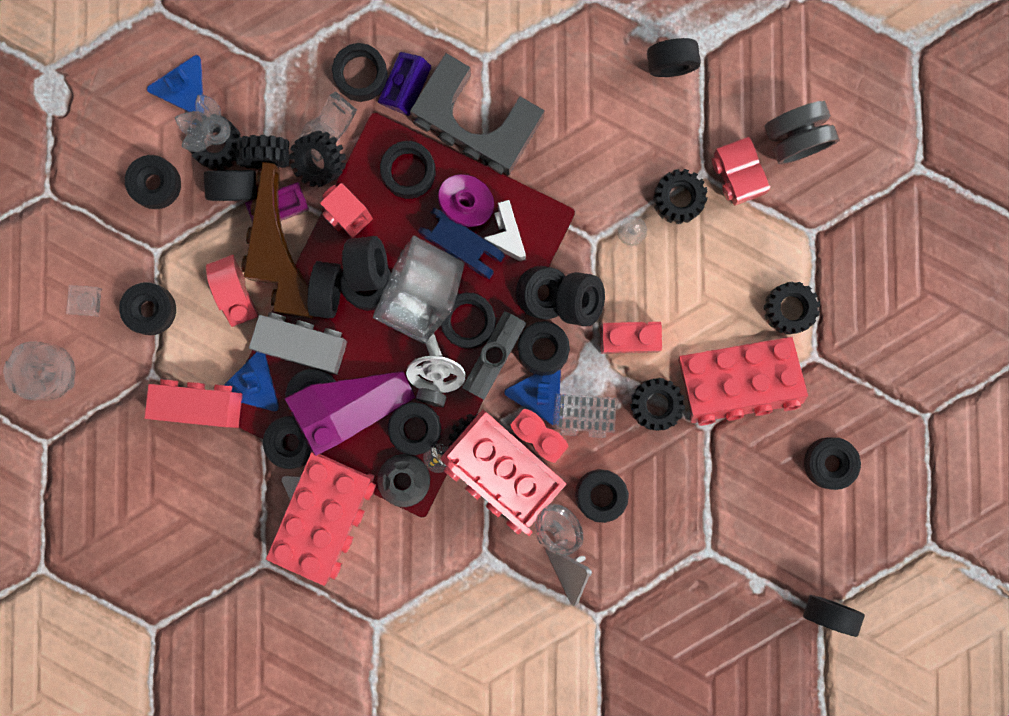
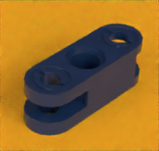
[417,208,506,280]

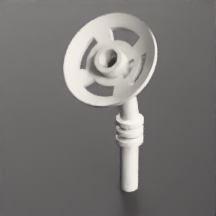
[400,281,465,393]

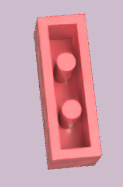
[145,379,242,428]

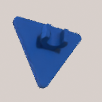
[147,55,204,117]
[224,352,279,411]
[504,370,561,426]

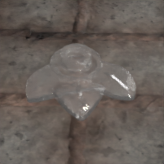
[175,95,231,152]

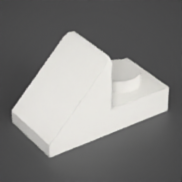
[484,200,526,261]

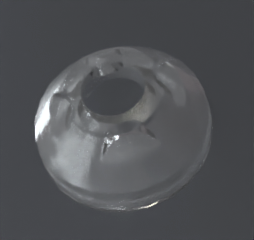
[535,504,583,556]

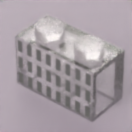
[553,394,617,438]

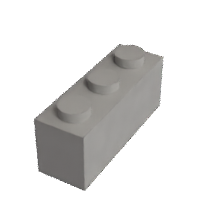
[249,312,347,375]

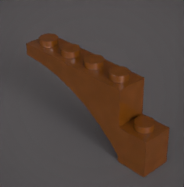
[241,162,314,319]

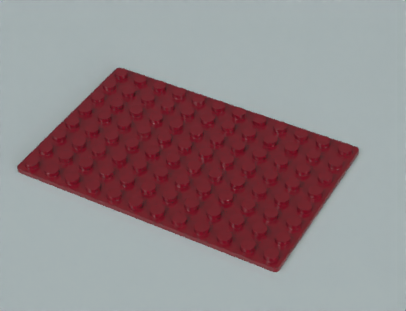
[239,113,575,518]

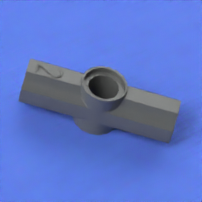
[462,311,526,400]

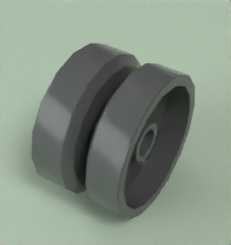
[764,101,840,164]

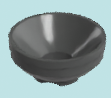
[377,454,431,507]

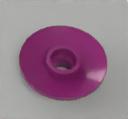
[438,174,494,227]

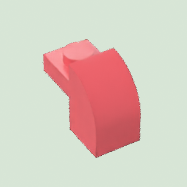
[206,255,258,327]

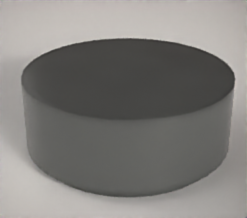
[416,388,447,408]

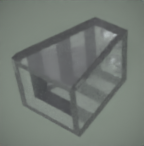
[373,235,465,344]

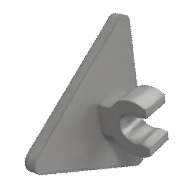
[546,546,592,606]

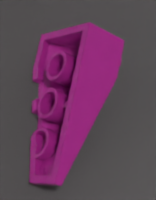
[284,371,415,456]

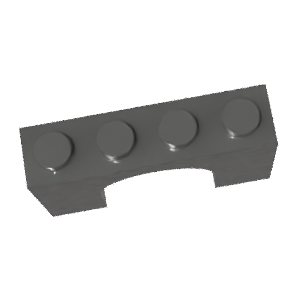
[410,53,545,175]

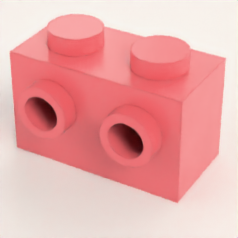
[320,183,373,238]

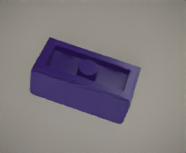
[378,52,431,116]

